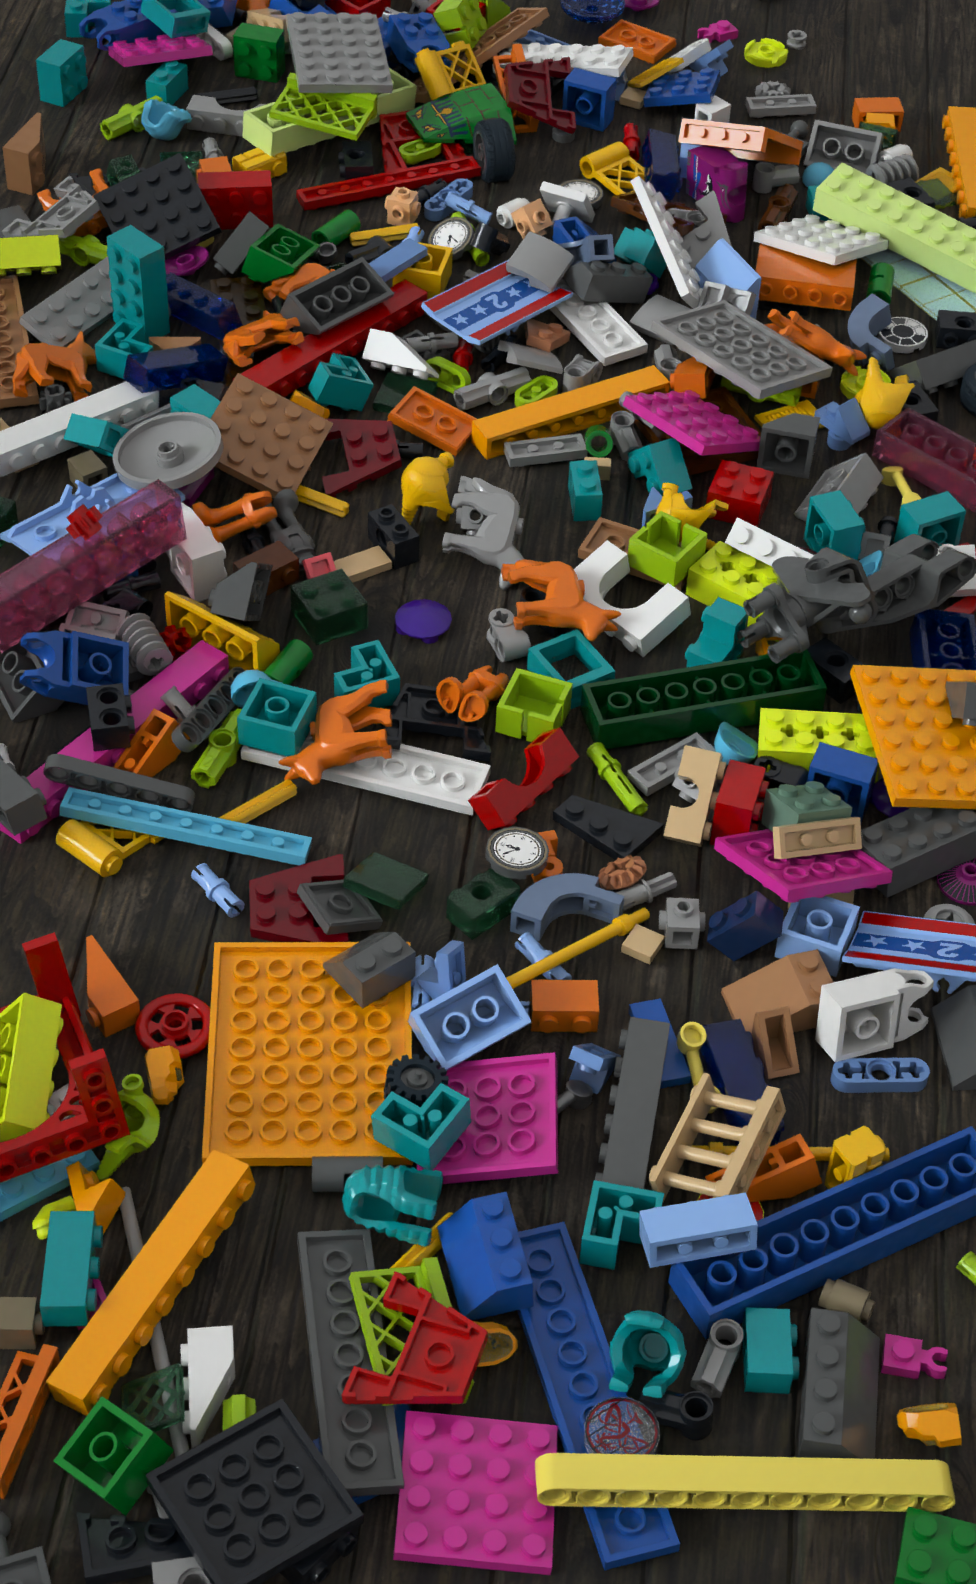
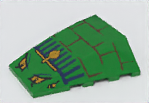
[405,83,517,145]

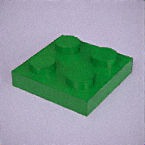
[894,1506,976,1584]

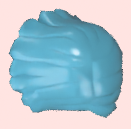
[141,99,192,141]

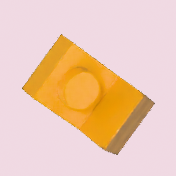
[66,1161,126,1235]

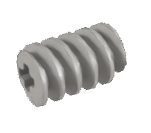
[866,154,919,185]
[118,613,173,676]

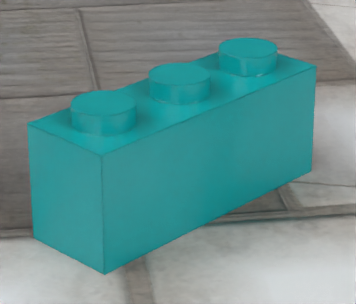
[40,1211,103,1327]

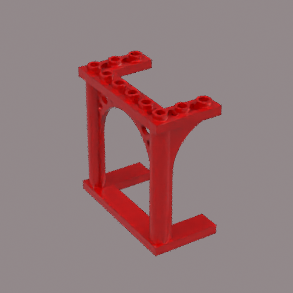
[0,932,130,1183]

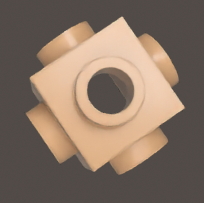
[385,187,421,226]
[511,198,553,239]

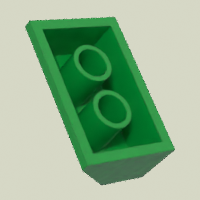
[241,223,321,283]

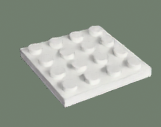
[753,214,889,266]

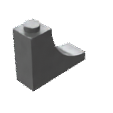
[213,211,269,275]

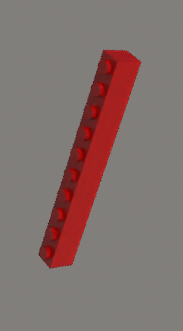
[233,279,428,397]

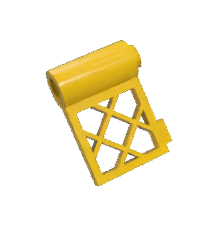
[414,41,487,100]
[579,141,660,195]
[56,819,164,877]

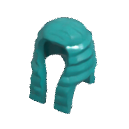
[342,1164,443,1247]
[609,1310,687,1398]

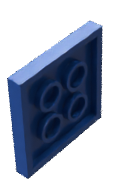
[643,68,721,107]

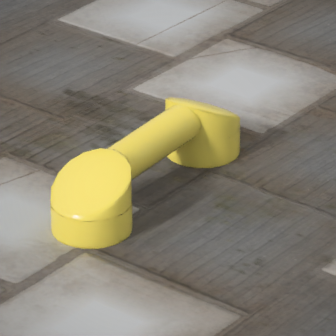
[881,466,921,509]
[677,1022,721,1113]

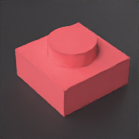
[302,552,339,588]

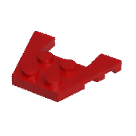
[341,1271,488,1404]

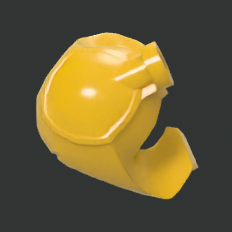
[854,357,915,439]
[401,452,455,525]
[656,483,729,550]

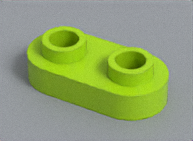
[399,138,441,165]
[426,356,471,394]
[514,375,558,407]

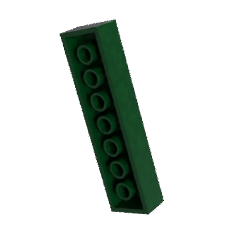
[580,649,827,749]

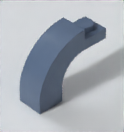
[558,234,615,266]
[847,293,895,372]
[510,873,625,941]

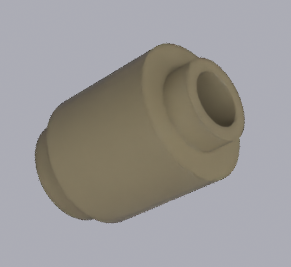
[818,1278,876,1322]

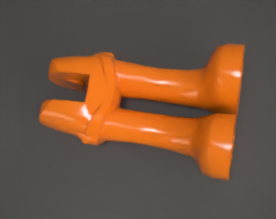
[192,491,277,543]
[436,665,509,722]

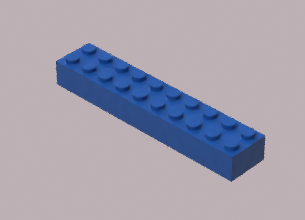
[668,1126,976,1339]

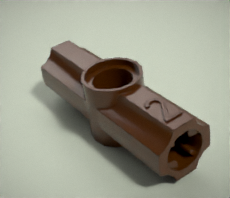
[758,184,798,231]

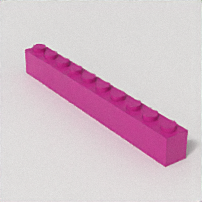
[0,640,229,844]

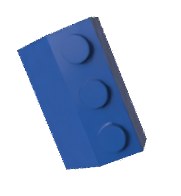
[437,1192,534,1320]

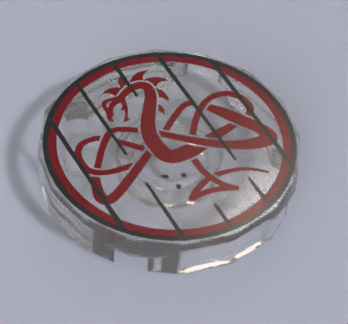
[583,1397,660,1455]

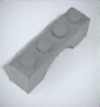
[186,95,267,137]

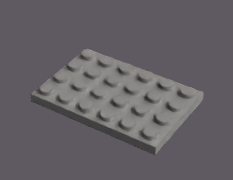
[286,12,393,93]
[651,300,833,399]

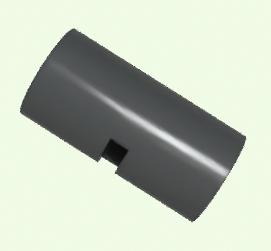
[312,1156,383,1192]

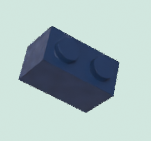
[707,891,784,961]

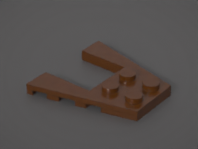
[610,191,727,236]

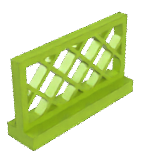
[269,72,377,141]
[349,1257,474,1406]

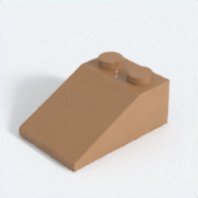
[2,112,46,195]
[721,949,834,1043]

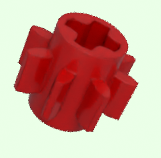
[65,504,103,541]
[159,625,193,661]

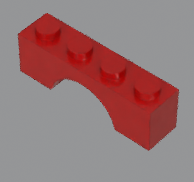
[468,727,579,830]

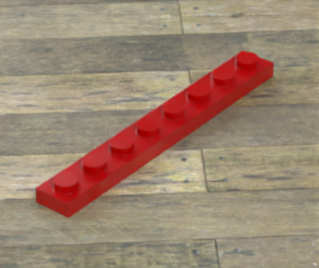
[296,156,481,211]

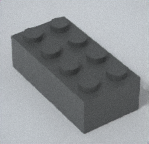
[860,807,976,898]

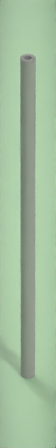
[120,1187,189,1458]

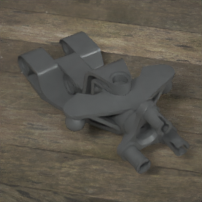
[737,534,976,664]

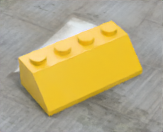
[164,591,280,672]

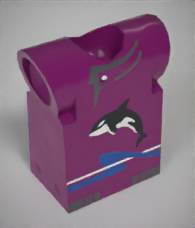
[686,146,748,223]

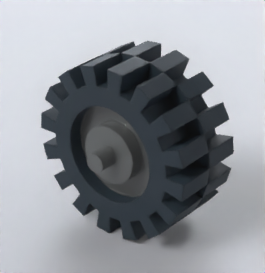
[384,1054,449,1107]

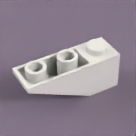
[362,328,439,380]
[180,1325,235,1448]

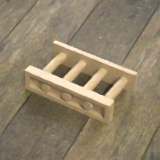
[649,1073,786,1202]

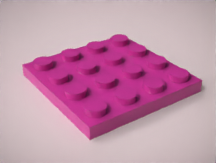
[108,34,213,67]
[623,390,761,456]
[714,829,893,903]
[417,1052,558,1184]
[393,1410,558,1575]

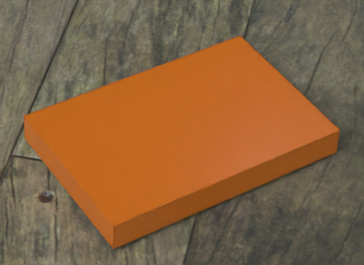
[598,19,676,64]
[387,386,477,456]

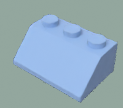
[695,238,762,319]
[408,964,532,1071]

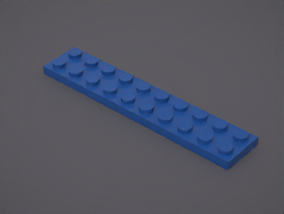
[517,1222,680,1570]

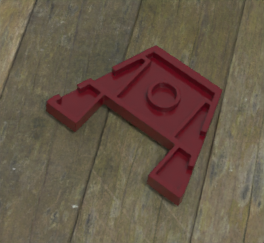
[504,57,576,134]
[322,419,402,498]
[249,854,349,942]

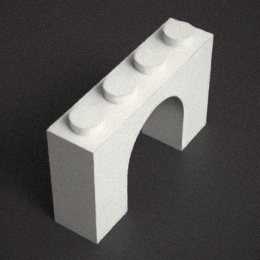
[725,518,814,566]
[574,540,691,657]

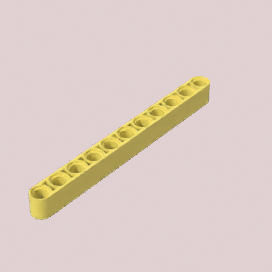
[535,1453,955,1512]

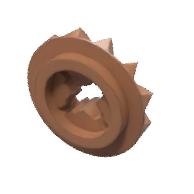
[598,855,647,890]

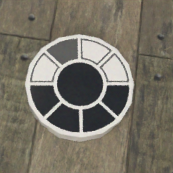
[877,317,928,354]

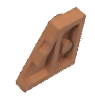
[524,319,571,352]

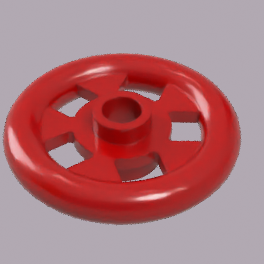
[135,993,210,1059]

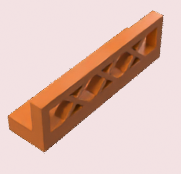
[492,43,539,134]
[0,1344,60,1499]

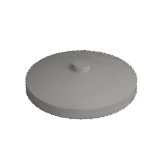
[113,412,224,492]

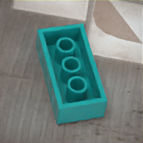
[107,225,170,344]

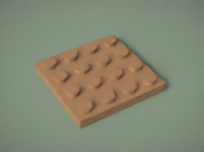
[210,373,334,498]

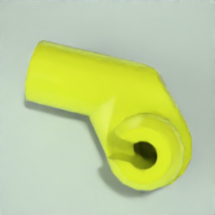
[32,1195,76,1240]

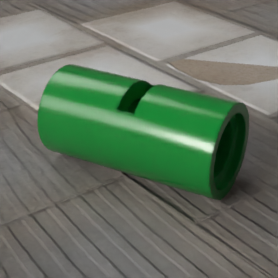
[311,210,361,246]
[866,262,895,305]
[585,425,613,458]
[264,639,313,685]

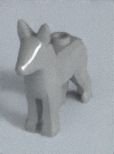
[442,476,524,590]

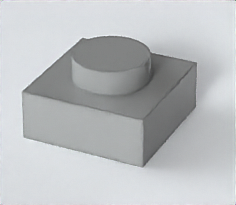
[858,531,892,559]

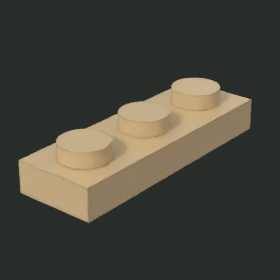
[773,817,862,859]

